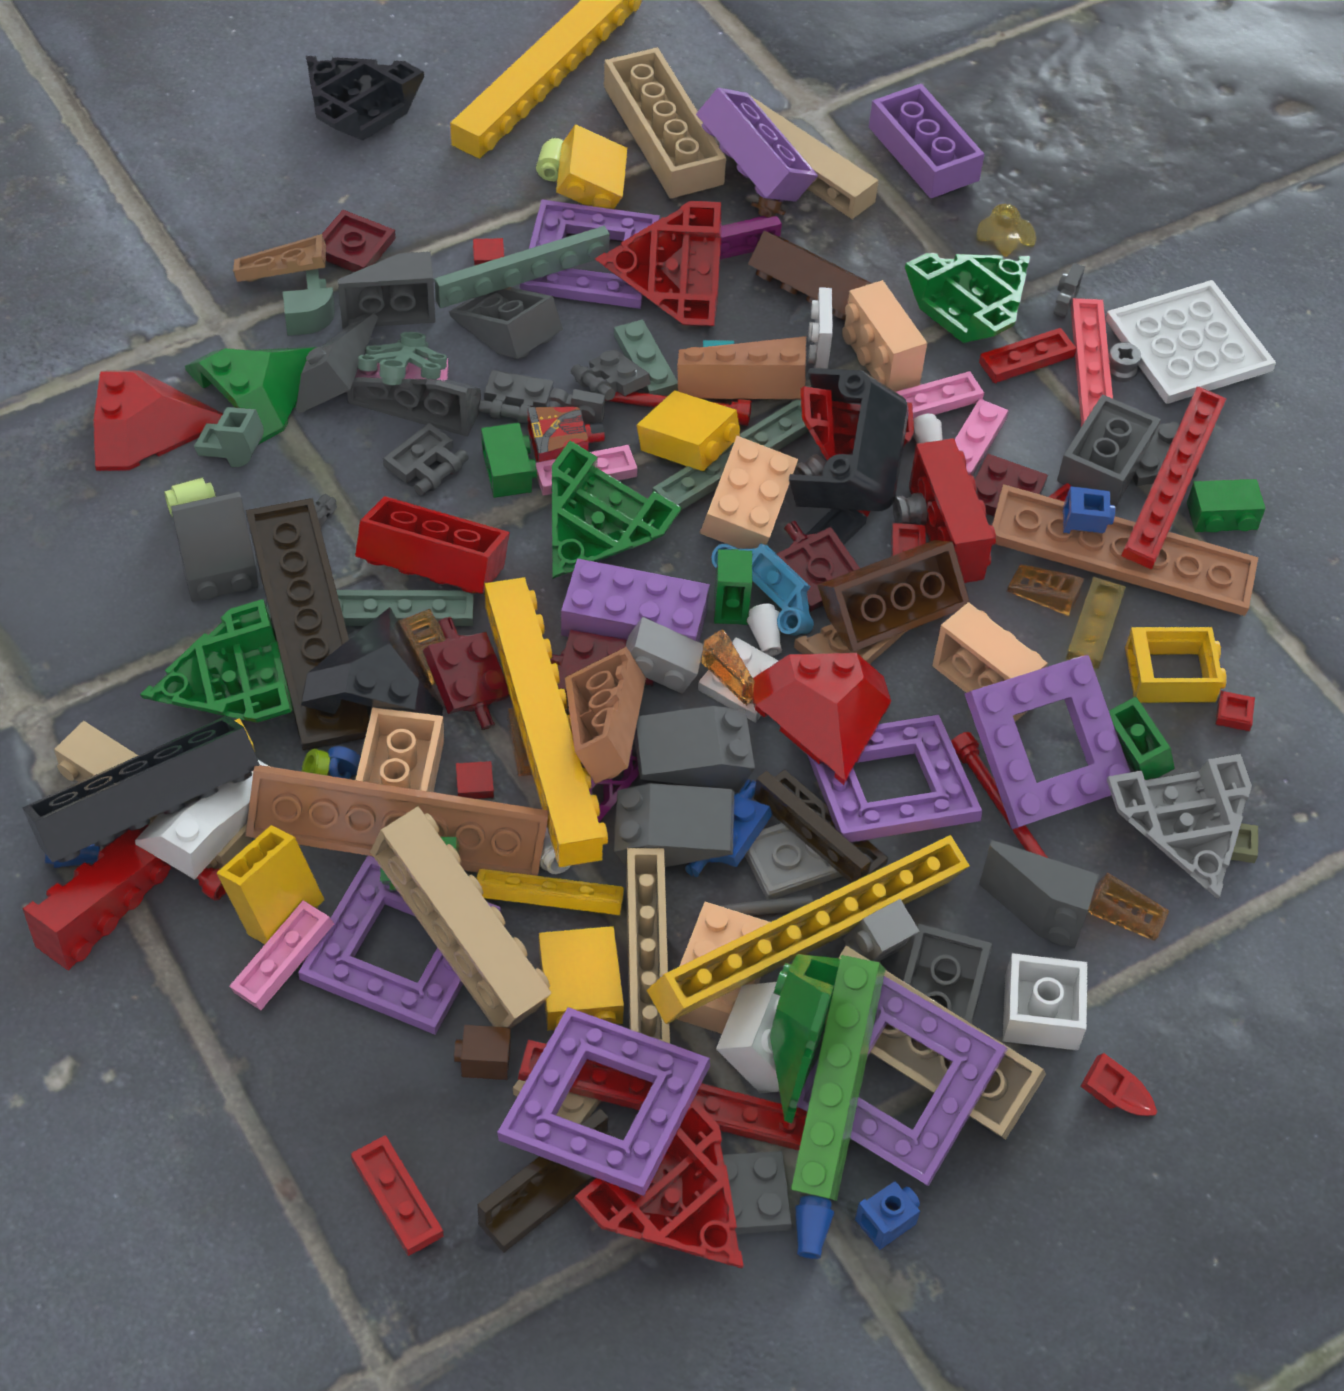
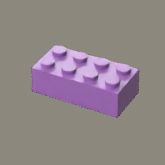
[869,84,984,199]
[696,88,818,202]
[561,558,710,642]

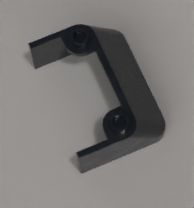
[789,368,909,511]

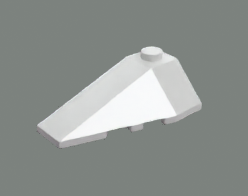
[135,760,270,879]

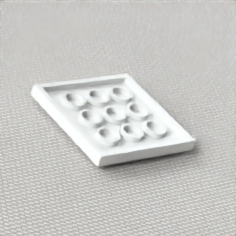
[1105,280,1276,404]

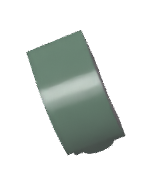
[283,269,335,336]
[194,407,264,467]

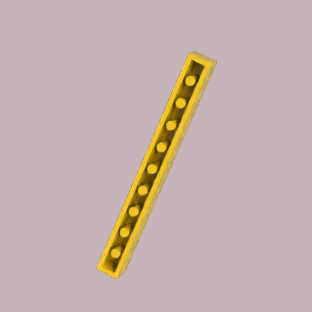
[450,0,642,159]
[485,577,608,867]
[646,835,970,1024]

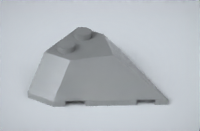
[1106,754,1252,899]

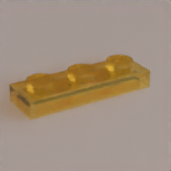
[1066,577,1126,669]

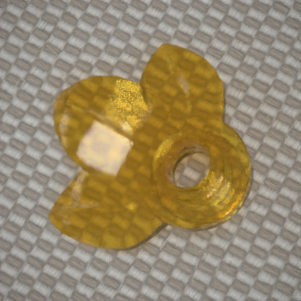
[977,204,1036,257]

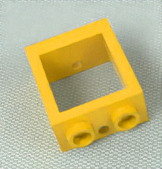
[1125,627,1226,703]

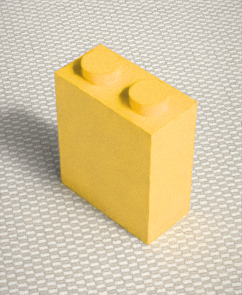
[556,124,628,209]
[636,390,740,471]
[216,825,325,944]
[539,926,624,1031]

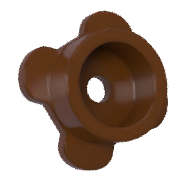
[751,196,786,218]

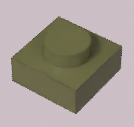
[1231,823,1258,863]

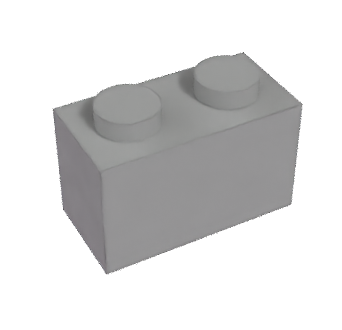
[626,617,704,694]
[843,899,919,962]

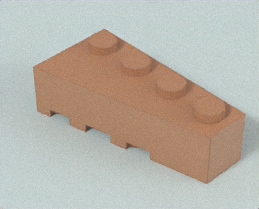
[677,336,806,399]
[565,647,646,784]

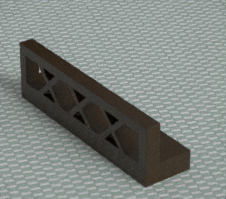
[754,769,888,883]
[477,1109,613,1253]

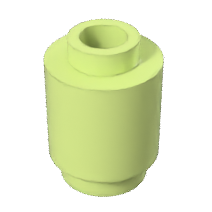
[536,138,563,182]
[164,478,216,517]

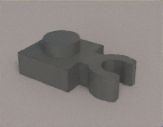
[1053,263,1085,318]
[549,388,605,424]

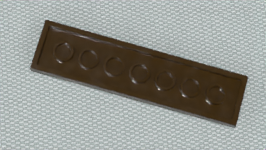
[246,498,369,751]

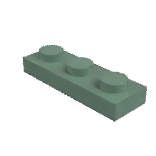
[614,319,678,396]

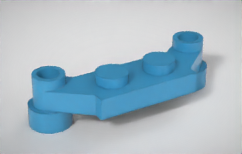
[711,543,814,636]

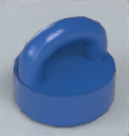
[328,746,361,779]

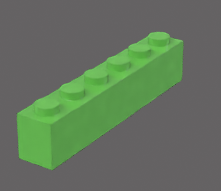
[791,955,886,1201]

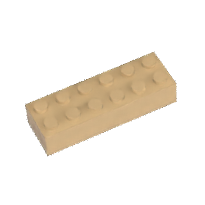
[604,47,726,199]
[370,806,552,1028]
[825,946,1046,1140]

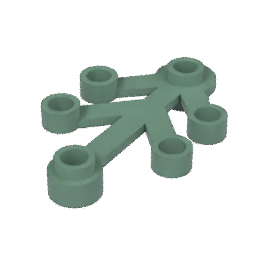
[358,332,447,385]

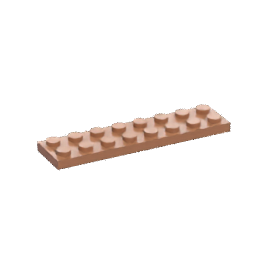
[992,484,1259,616]
[246,765,549,876]

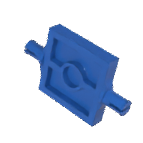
[685,779,772,877]

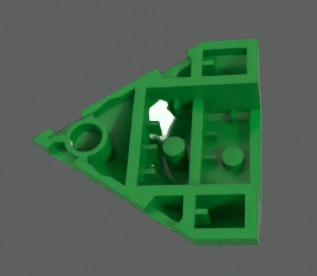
[905,253,1030,343]
[185,347,316,445]
[552,441,682,579]
[140,599,293,723]
[770,954,840,1123]

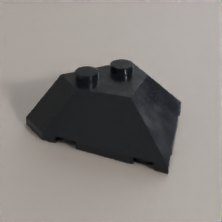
[306,56,424,141]
[301,607,443,716]

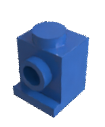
[1063,486,1115,533]
[855,1181,920,1250]

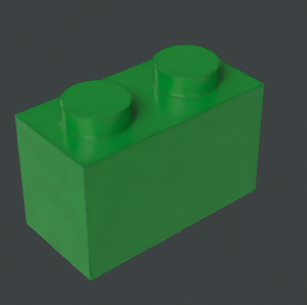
[481,423,537,498]
[1187,479,1266,532]
[714,549,752,625]
[1109,697,1175,780]

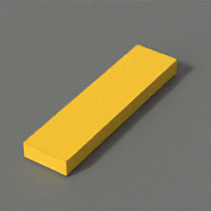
[476,869,624,915]

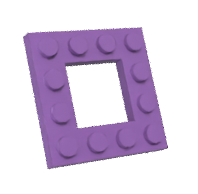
[520,200,660,309]
[965,654,1131,829]
[807,715,982,842]
[298,856,501,1035]
[797,976,1008,1186]
[497,1007,710,1196]

